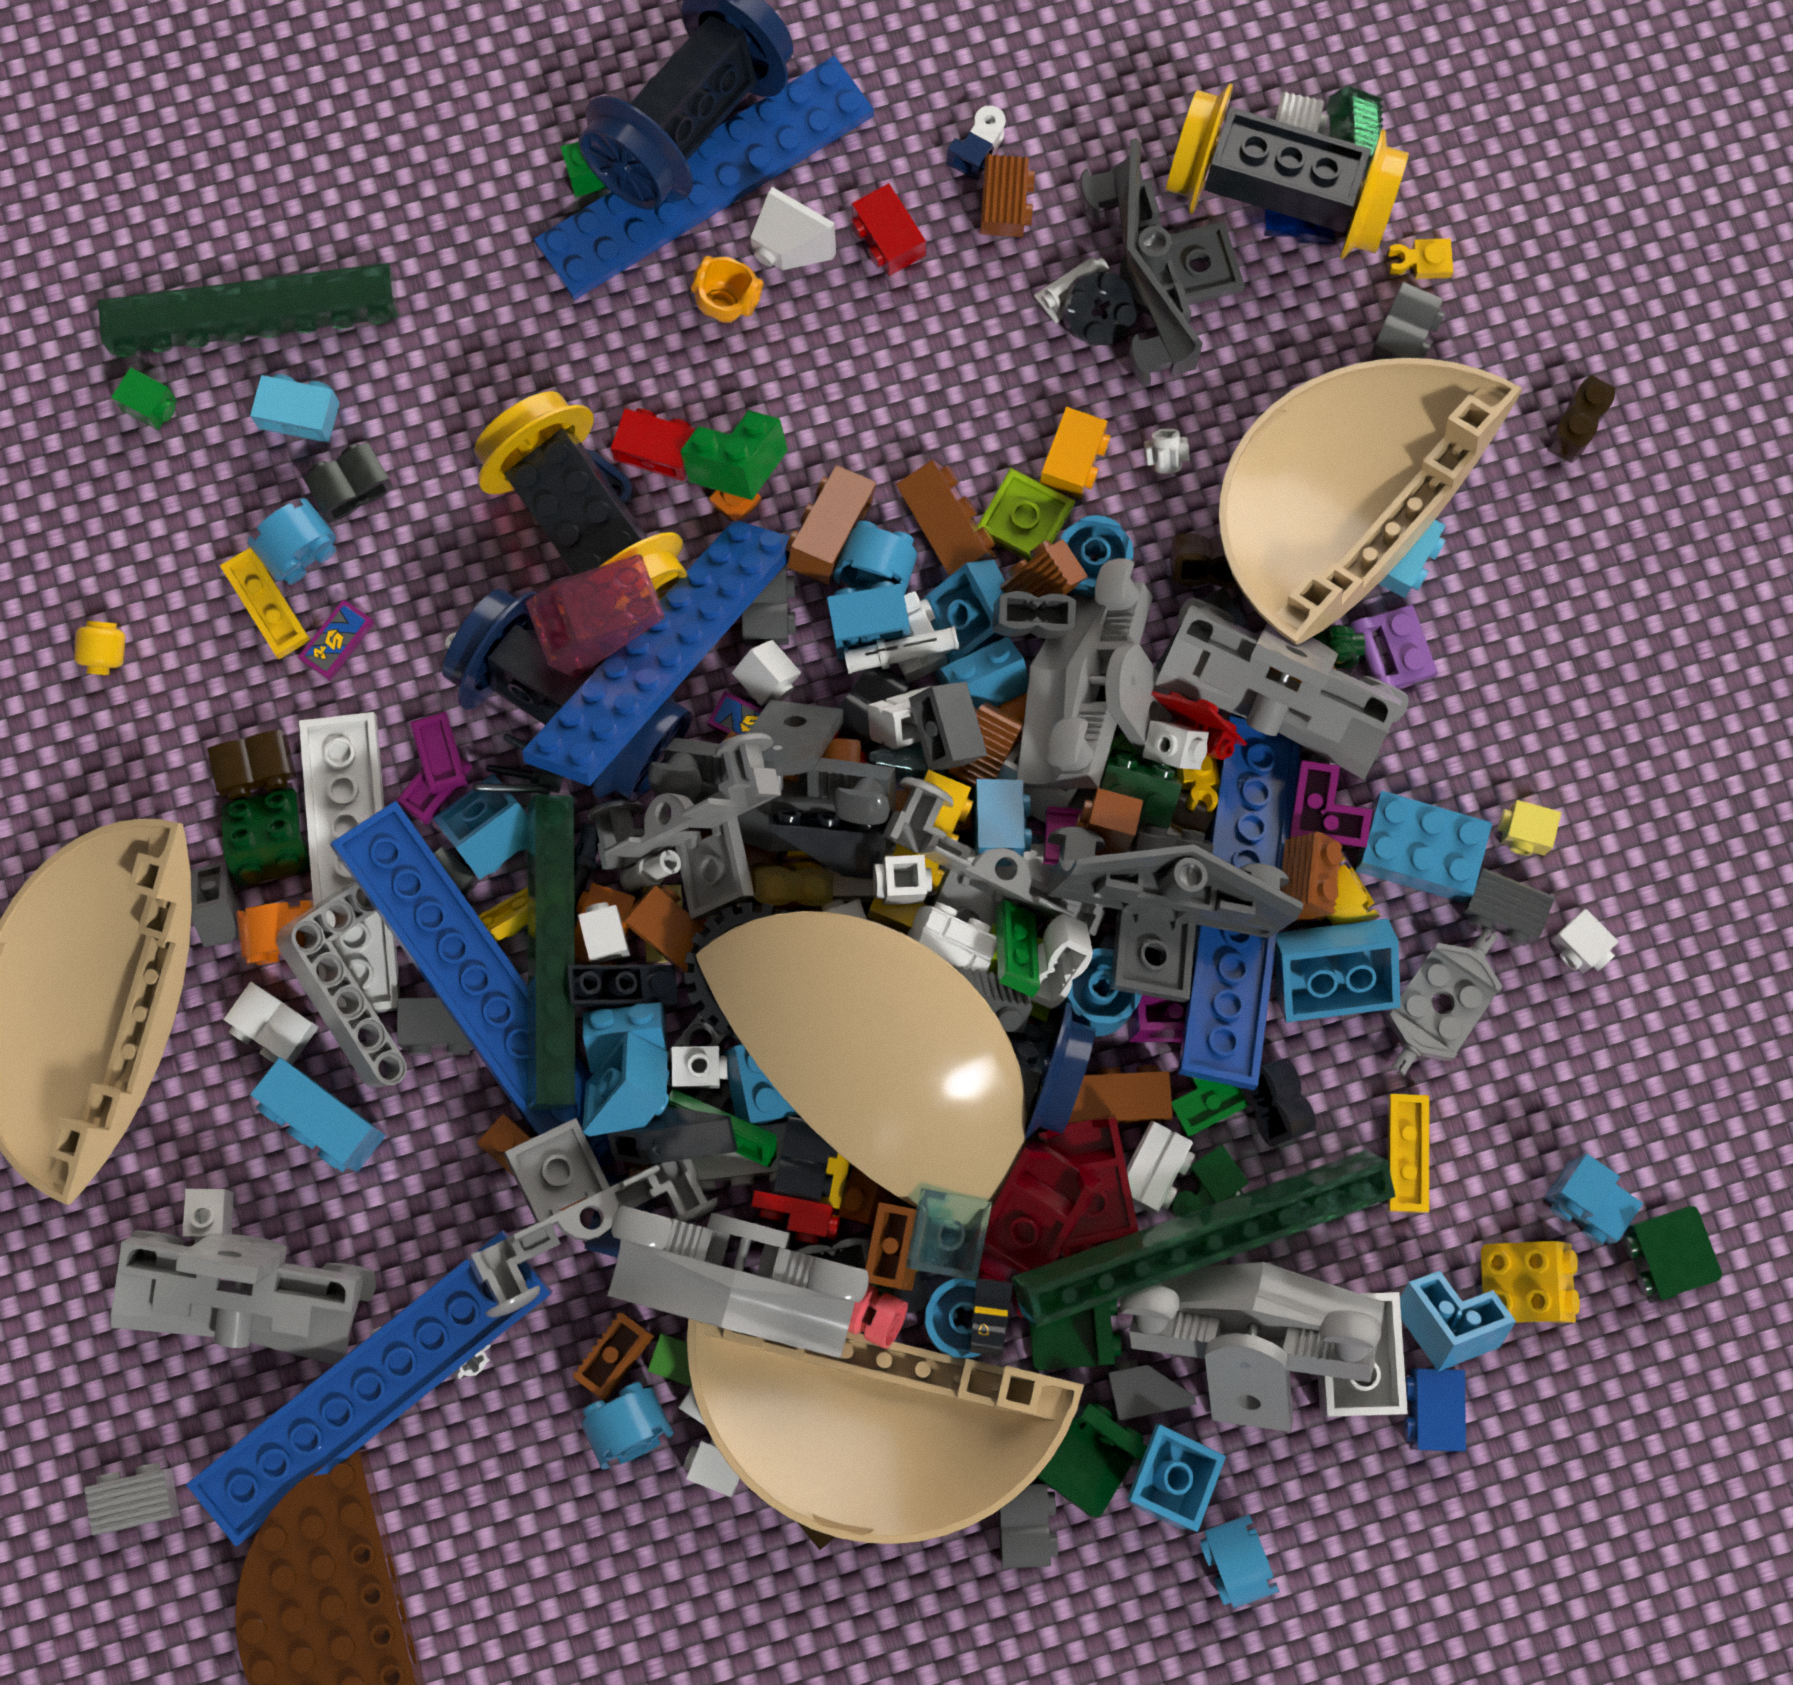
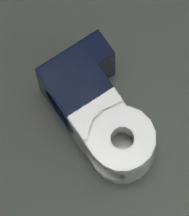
[946,106,1006,181]

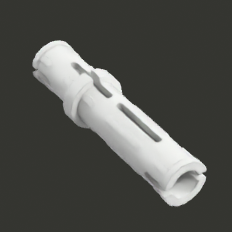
[844,626,960,674]

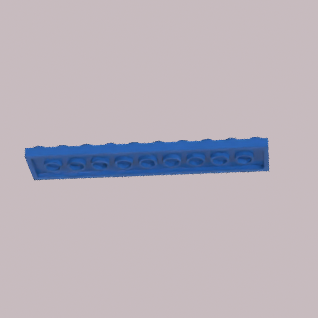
[534,55,874,301]
[522,520,790,786]
[1177,716,1301,1090]
[330,801,592,1140]
[186,1230,553,1547]

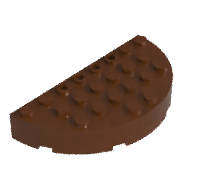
[235,1450,425,1685]

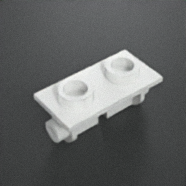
[1034,256,1109,324]

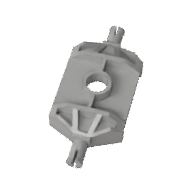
[1387,928,1503,1076]

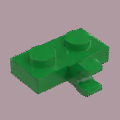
[1172,1076,1250,1138]

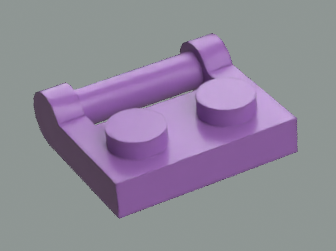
[1349,604,1438,688]

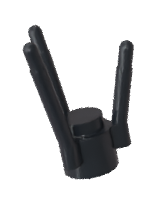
[472,733,563,796]

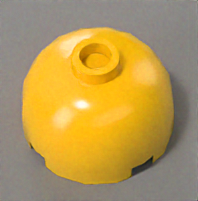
[1317,854,1380,925]

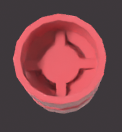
[848,1284,908,1349]

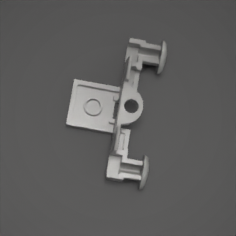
[588,733,781,919]
[882,777,1106,936]
[467,1118,717,1318]

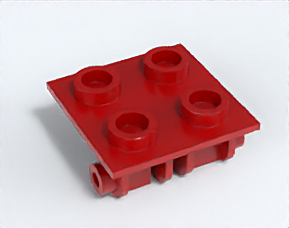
[1151,691,1247,760]

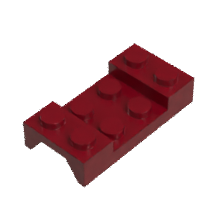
[1037,1114,1147,1288]
[957,1139,1102,1318]

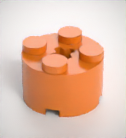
[235,900,314,965]

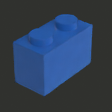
[1404,1369,1466,1452]

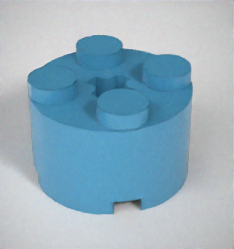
[247,499,337,585]
[1060,515,1133,597]
[833,521,917,595]
[1058,948,1142,1036]
[924,1278,983,1359]
[581,1382,674,1469]
[1200,1514,1280,1609]

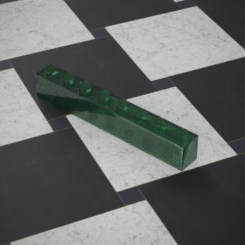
[98,263,400,357]
[528,794,575,1110]

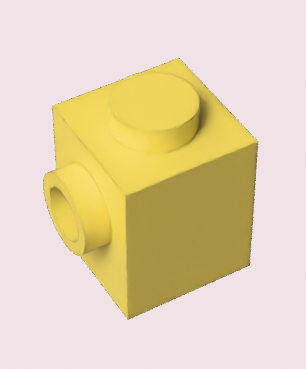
[1498,800,1562,856]

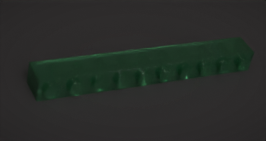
[1011,1150,1396,1328]

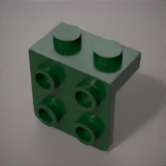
[1099,748,1182,829]
[221,788,311,887]
[1623,1206,1722,1303]
[1029,1283,1121,1370]
[1037,1403,1147,1518]

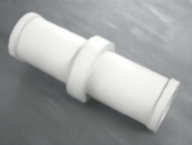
[620,850,681,892]

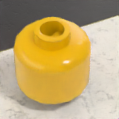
[74,621,126,675]

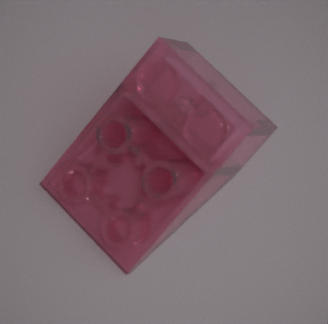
[526,554,665,678]

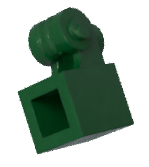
[1312,625,1365,675]
[1170,1144,1249,1231]

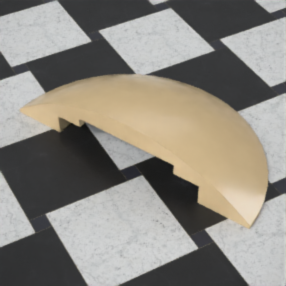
[1219,358,1522,645]
[0,819,192,1205]
[696,911,1027,1231]
[687,1319,1084,1544]

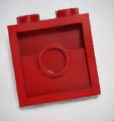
[751,1190,841,1245]

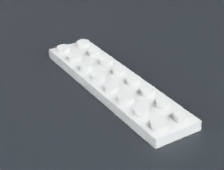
[299,712,401,1013]

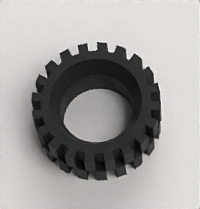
[684,902,789,1040]

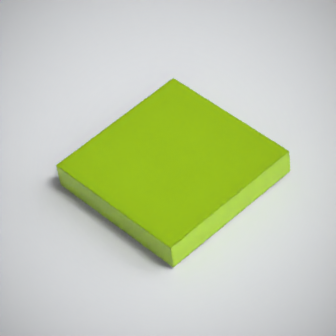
[978,468,1075,561]

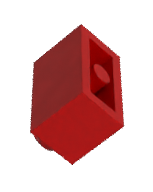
[849,183,926,276]
[611,408,695,481]

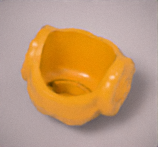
[690,256,764,323]

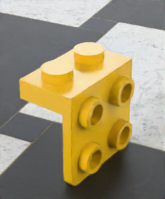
[1481,1241,1580,1323]

